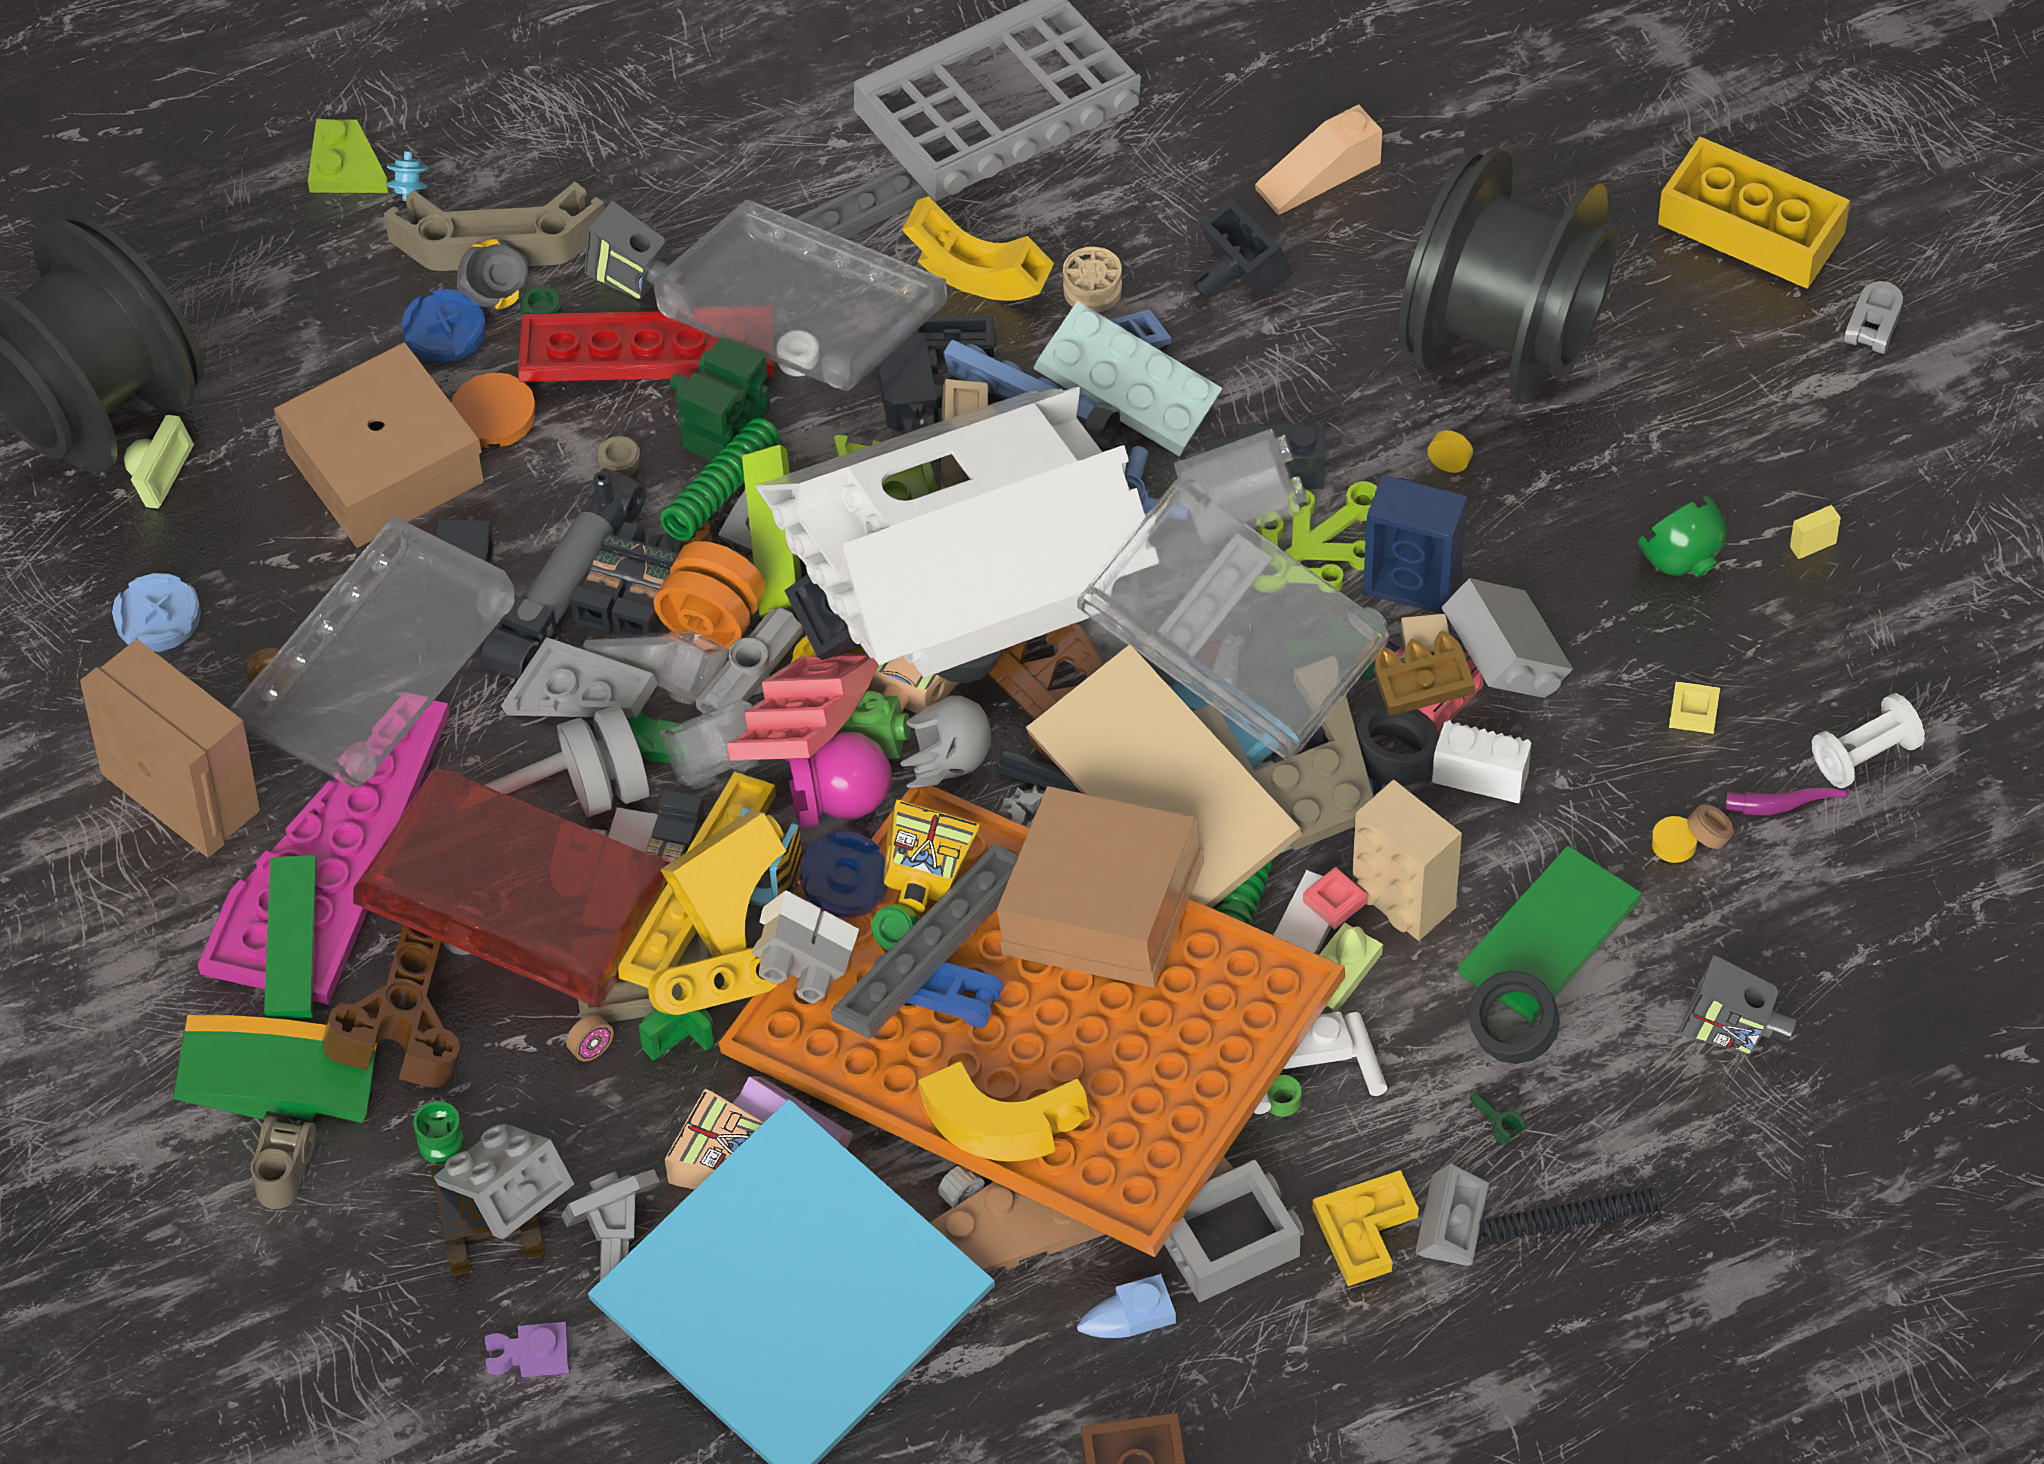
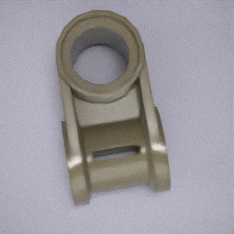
[250,1116,316,1209]

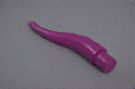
[1725,788,1848,816]

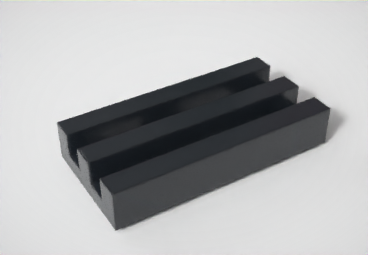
[910,315,995,358]

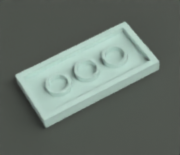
[1034,301,1223,457]

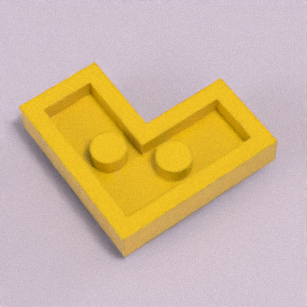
[1312,1170,1419,1286]

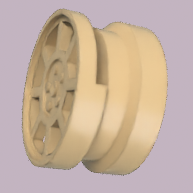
[1063,247,1122,313]

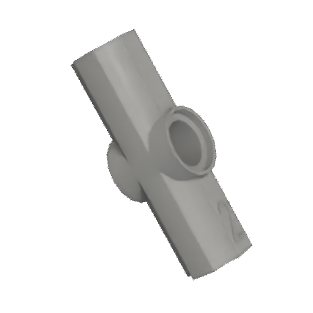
[696,607,803,726]

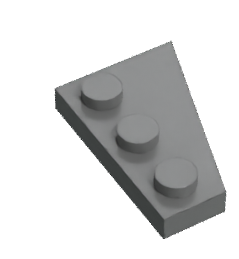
[501,637,658,718]

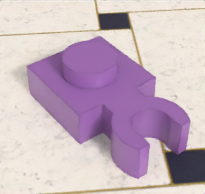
[485,1322,569,1377]

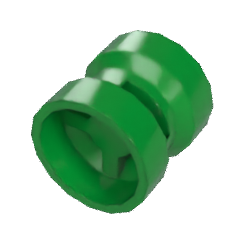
[413,1101,465,1164]

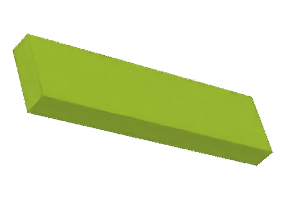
[742,445,802,618]

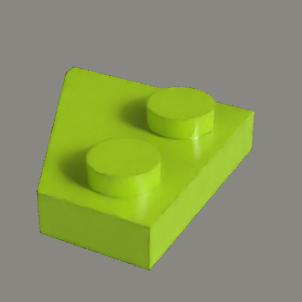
[308,119,389,193]

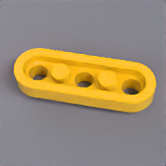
[648,947,778,1015]

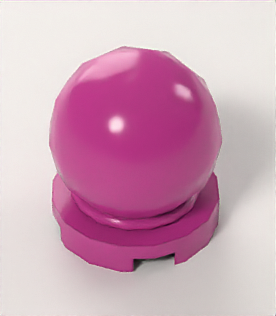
[785,731,892,830]

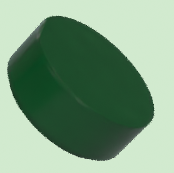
[520,285,563,315]

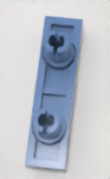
[943,340,1095,427]

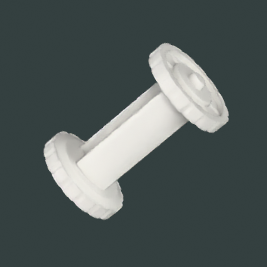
[1812,693,1925,789]

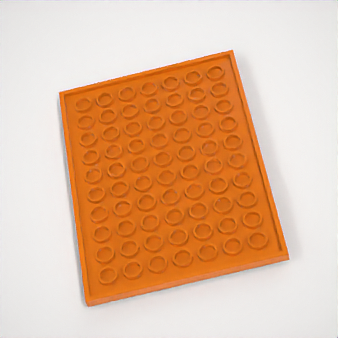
[719,779,1345,1257]

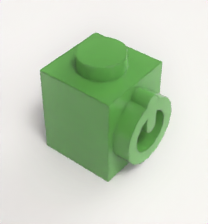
[839,691,911,759]

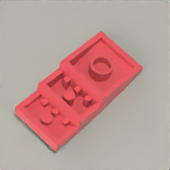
[727,653,879,761]

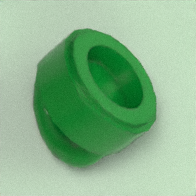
[872,903,919,950]

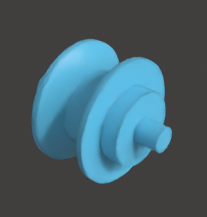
[386,151,428,201]

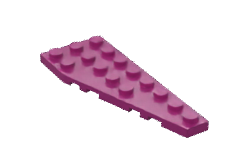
[198,694,450,1005]

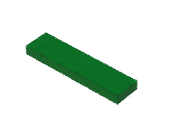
[264,855,318,1019]

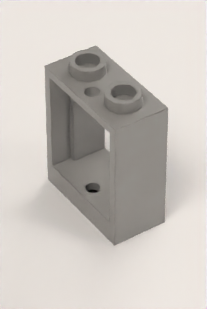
[1164,1160,1304,1303]

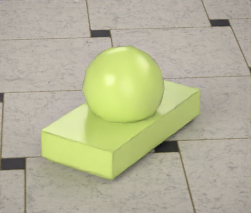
[124,415,194,509]

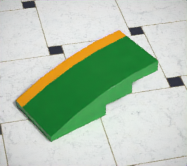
[172,1015,377,1123]

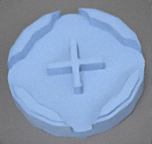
[112,573,201,652]

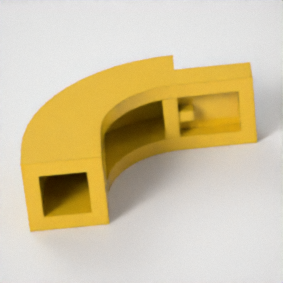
[902,196,1054,301]
[918,1061,1090,1161]

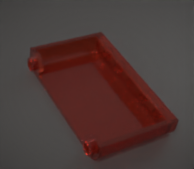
[353,769,668,1008]

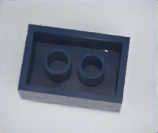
[1363,475,1467,614]

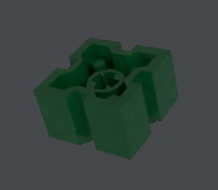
[669,336,771,461]

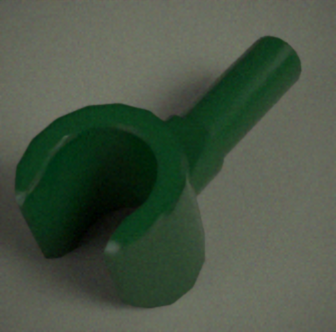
[1470,1092,1525,1145]

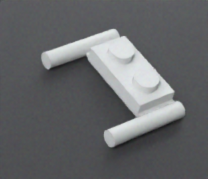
[1254,1011,1387,1114]

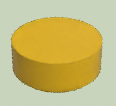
[1427,430,1473,473]
[1652,816,1698,863]

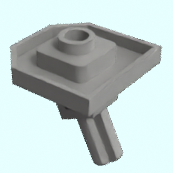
[561,1169,659,1281]

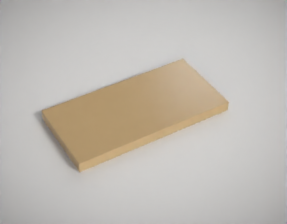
[1026,644,1302,908]

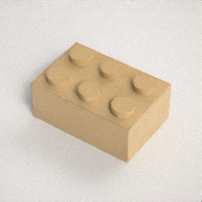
[1352,779,1462,941]

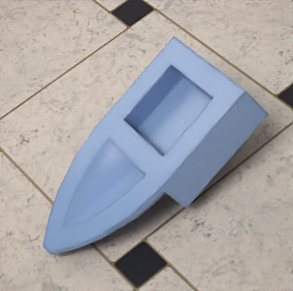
[1077,1274,1176,1338]

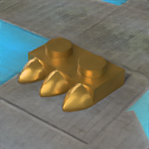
[1375,631,1475,716]

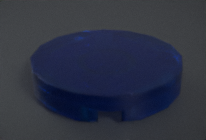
[800,831,889,918]

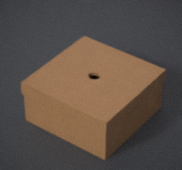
[274,342,484,548]
[80,639,260,858]
[997,786,1204,988]

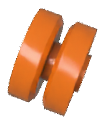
[653,541,766,651]

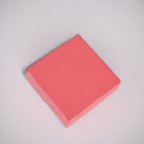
[1303,867,1368,929]

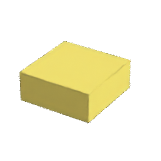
[1790,505,1841,559]
[1669,682,1720,734]

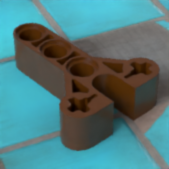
[322,906,460,1088]

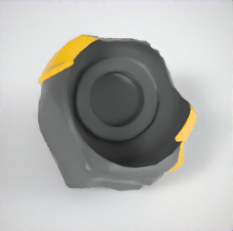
[457,239,529,310]

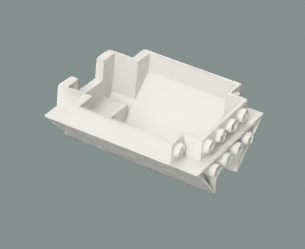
[754,387,1159,678]

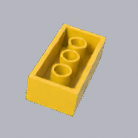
[1658,137,1850,289]

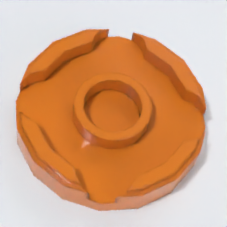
[451,372,536,448]

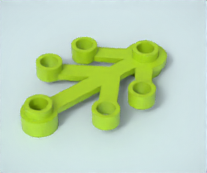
[1252,481,1377,594]

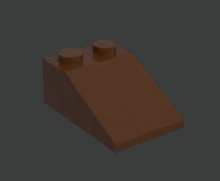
[1081,1413,1185,1464]

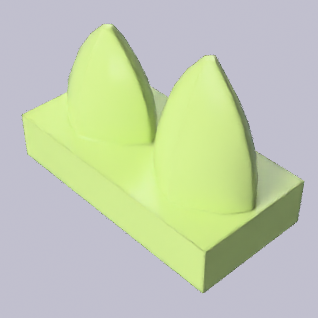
[1319,922,1383,1014]

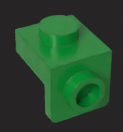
[639,994,714,1061]

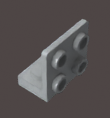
[434,1124,574,1239]

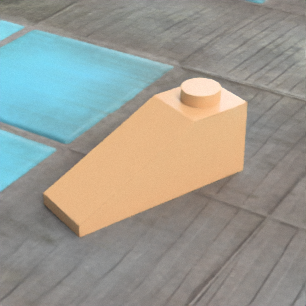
[1255,104,1382,216]

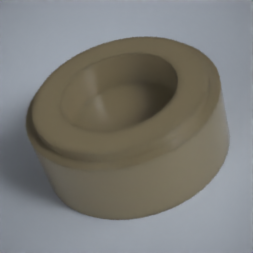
[597,436,641,477]

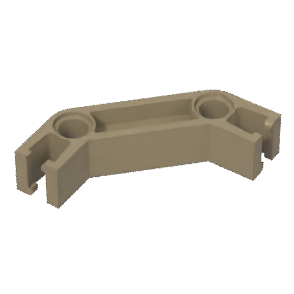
[384,182,605,271]

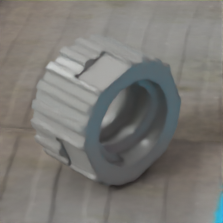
[938,1165,985,1208]

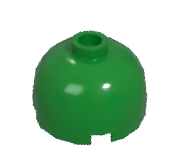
[1637,495,1727,578]

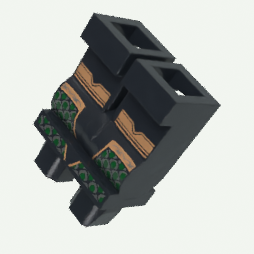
[570,522,682,645]

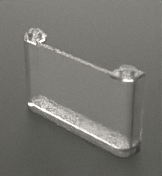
[653,199,948,391]
[1077,479,1389,759]
[229,516,515,787]

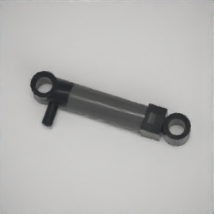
[481,468,647,680]

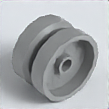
[557,705,649,817]

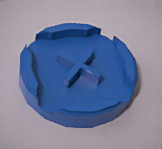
[401,289,487,363]

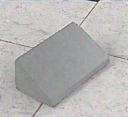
[1415,1163,1489,1266]

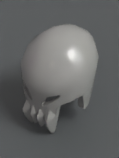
[901,696,991,788]

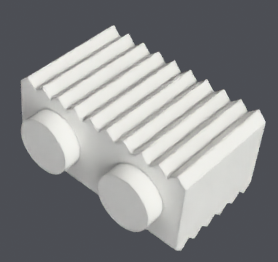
[1432,720,1531,803]

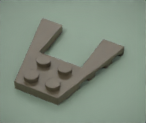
[1192,656,1373,850]

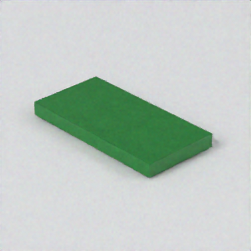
[1458,846,1642,1023]

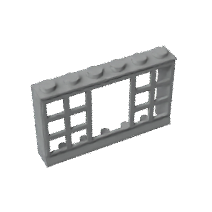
[854,0,1141,202]

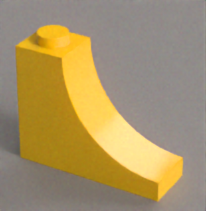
[661,811,786,957]

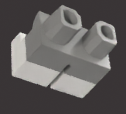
[752,890,859,1003]

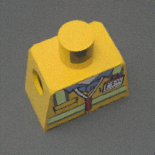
[884,800,980,914]

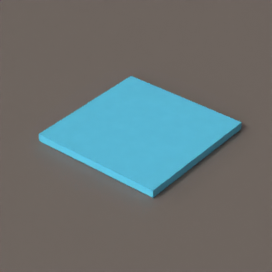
[588,1099,995,1464]

